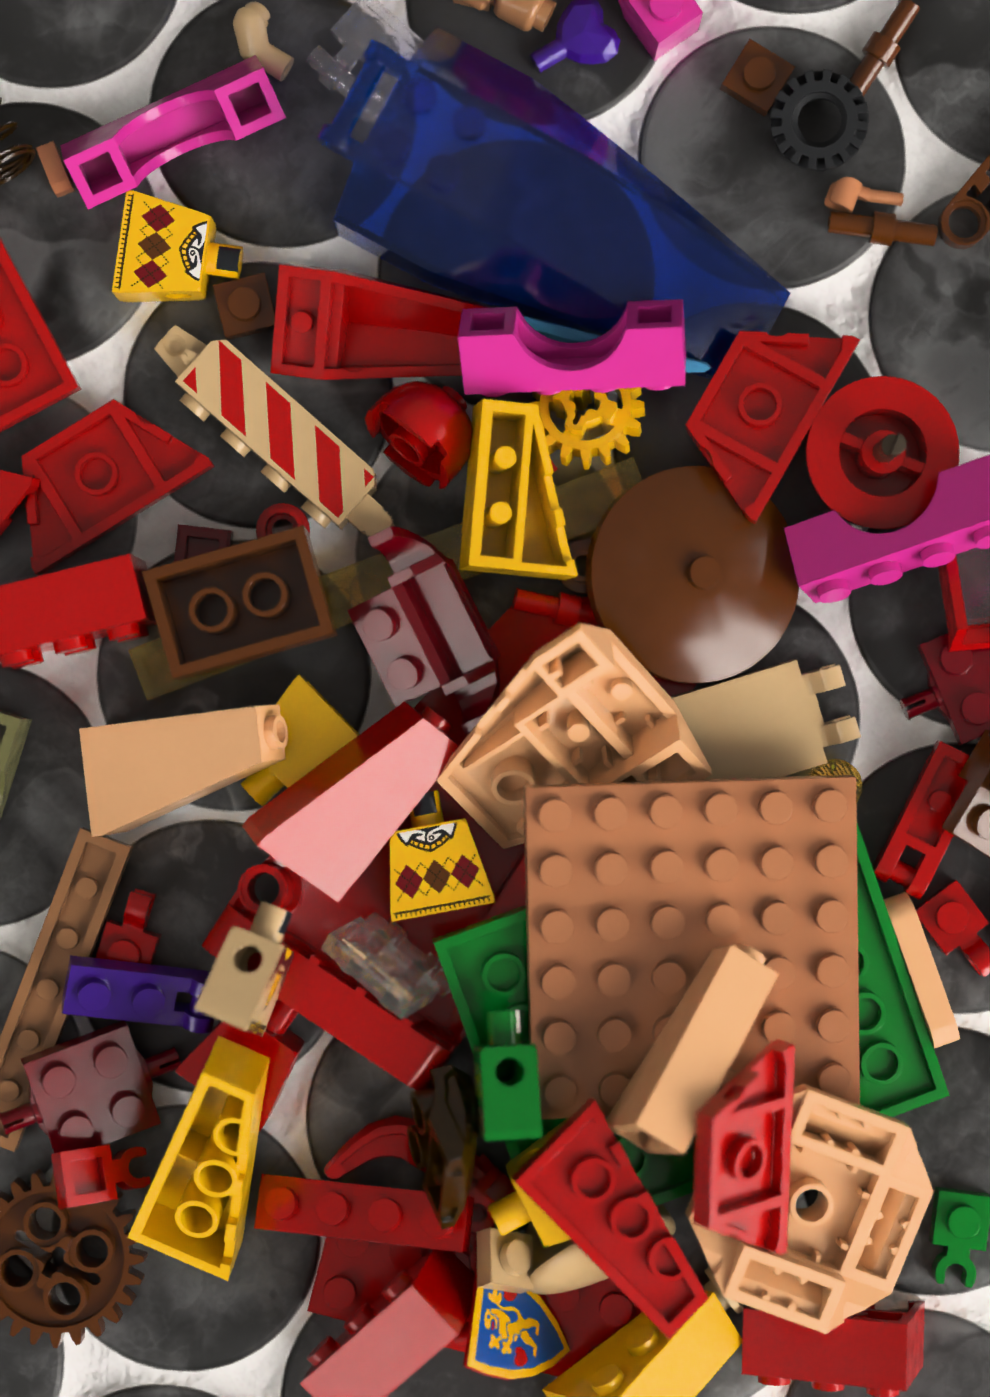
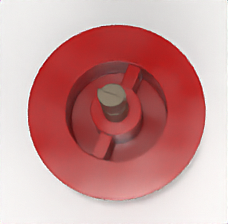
[806,376,960,530]

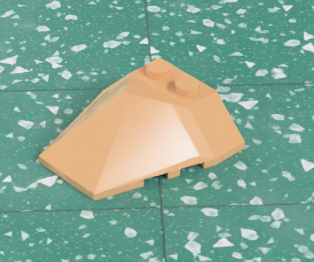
[436,623,712,849]

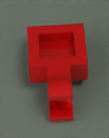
[915,879,990,977]
[96,888,161,964]

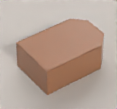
[36,141,75,198]

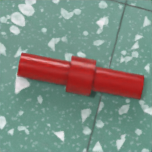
[512,588,599,628]

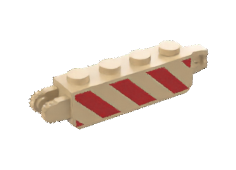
[154,325,395,538]

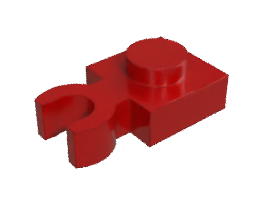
[51,1144,151,1210]

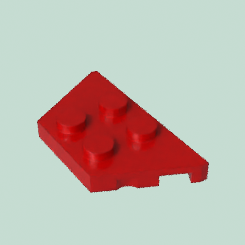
[685,331,860,524]
[21,399,215,576]
[693,1039,795,1255]

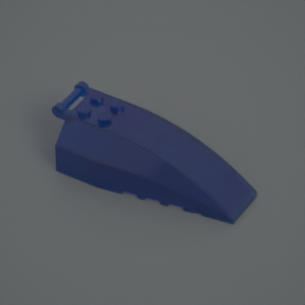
[317,27,790,380]

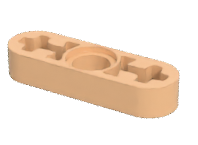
[883,892,960,1049]

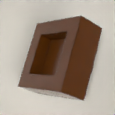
[720,39,796,117]
[212,272,275,341]

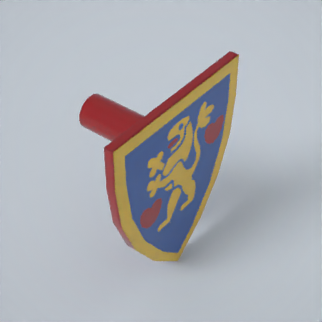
[454,1264,570,1380]

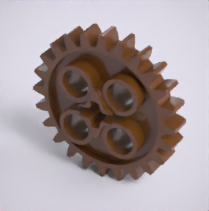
[0,1169,148,1348]

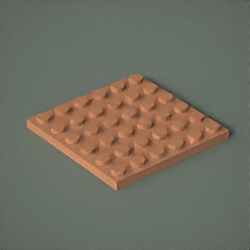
[523,775,860,1119]

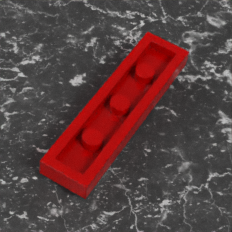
[254,1174,474,1253]

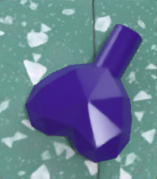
[529,0,620,73]

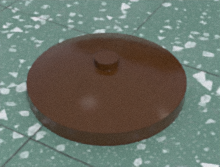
[586,466,799,683]

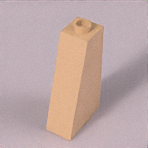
[79,704,288,837]
[606,943,779,1154]

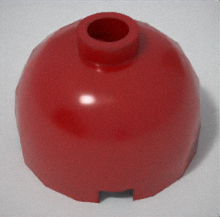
[364,381,473,489]

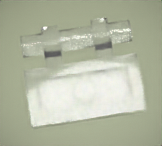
[306,0,447,134]
[321,912,450,1020]

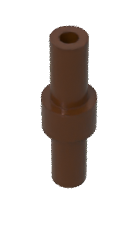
[850,0,920,97]
[827,211,938,246]

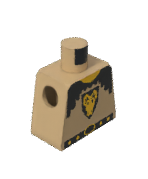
[194,901,294,1036]

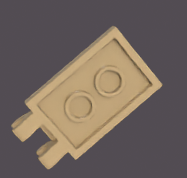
[671,659,861,780]

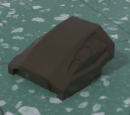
[407,1064,478,1230]

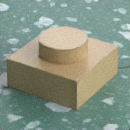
[476,1228,534,1294]

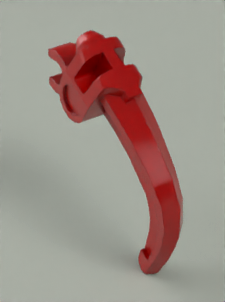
[324,1115,516,1276]

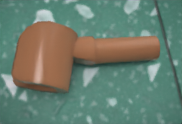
[824,177,904,214]

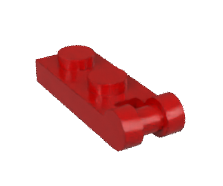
[872,741,970,900]

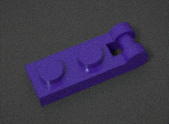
[61,955,215,1033]

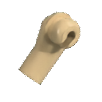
[233,2,294,82]

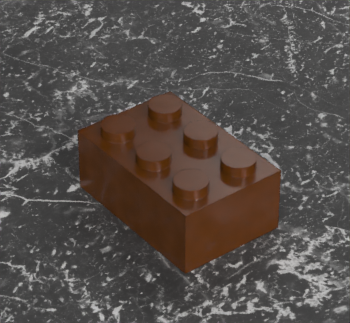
[142,525,338,680]

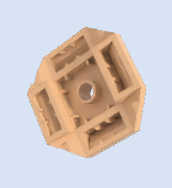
[685,1084,934,1334]

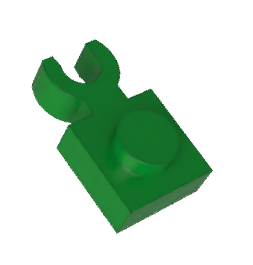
[929,1187,990,1288]

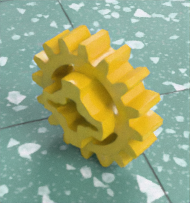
[528,387,645,470]

